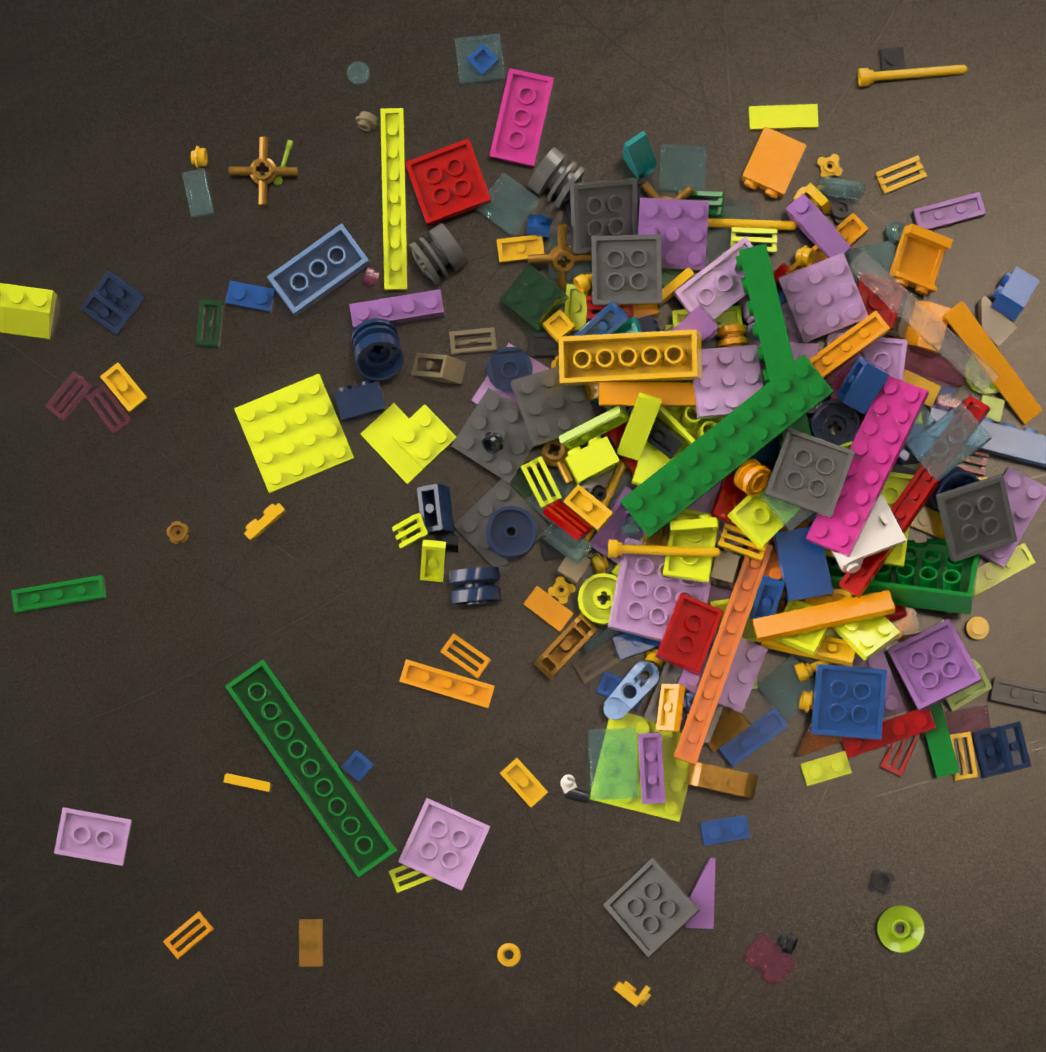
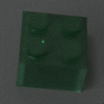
[500,264,569,332]

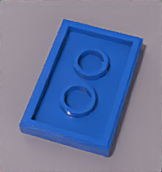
[773,526,834,602]

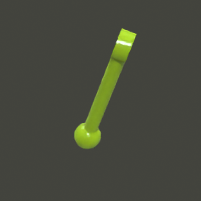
[274,140,293,186]

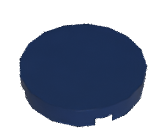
[487,347,533,393]

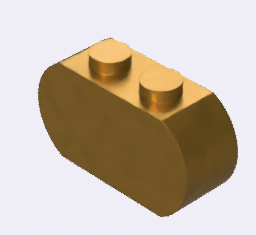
[534,613,598,680]
[685,762,758,799]

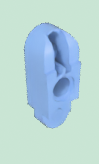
[603,661,659,720]

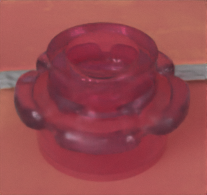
[362,266,380,288]

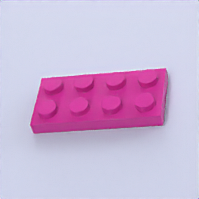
[489,68,554,167]

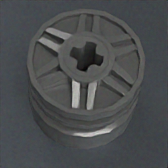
[527,147,587,209]
[409,223,468,285]

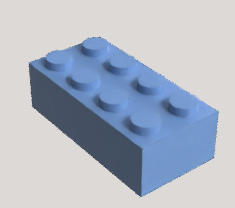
[267,223,370,318]

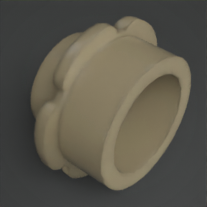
[355,111,377,131]

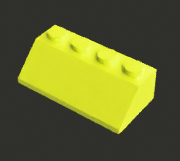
[0,283,57,340]

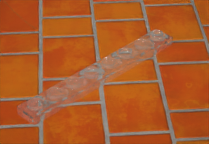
[849,250,999,393]

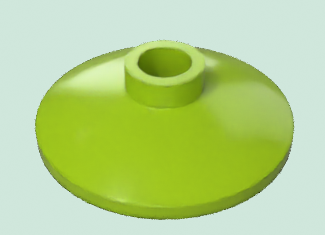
[877,905,924,952]

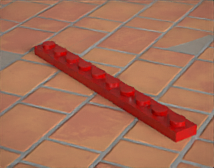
[838,396,991,598]

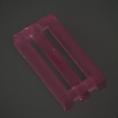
[45,371,92,421]
[86,383,132,434]

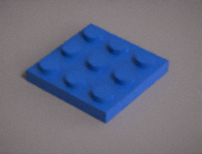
[811,664,887,740]

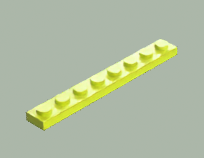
[380,108,408,291]

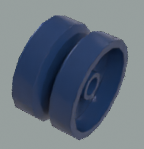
[486,506,537,559]
[449,567,502,606]

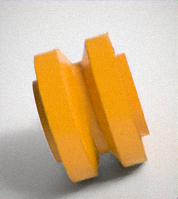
[716,323,750,348]
[734,459,771,496]

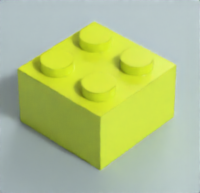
[565,435,620,486]

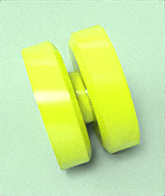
[578,573,617,626]

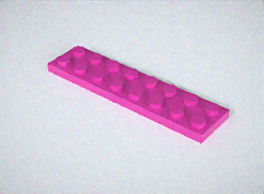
[806,376,929,557]

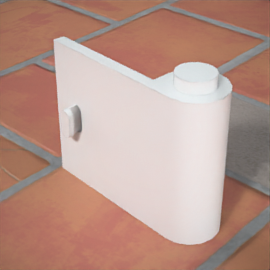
[832,494,906,574]

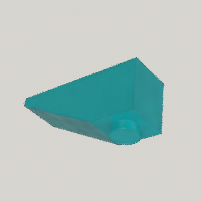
[622,131,657,179]

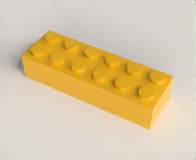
[559,330,702,386]

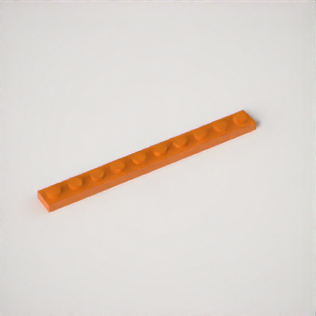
[673,540,773,765]

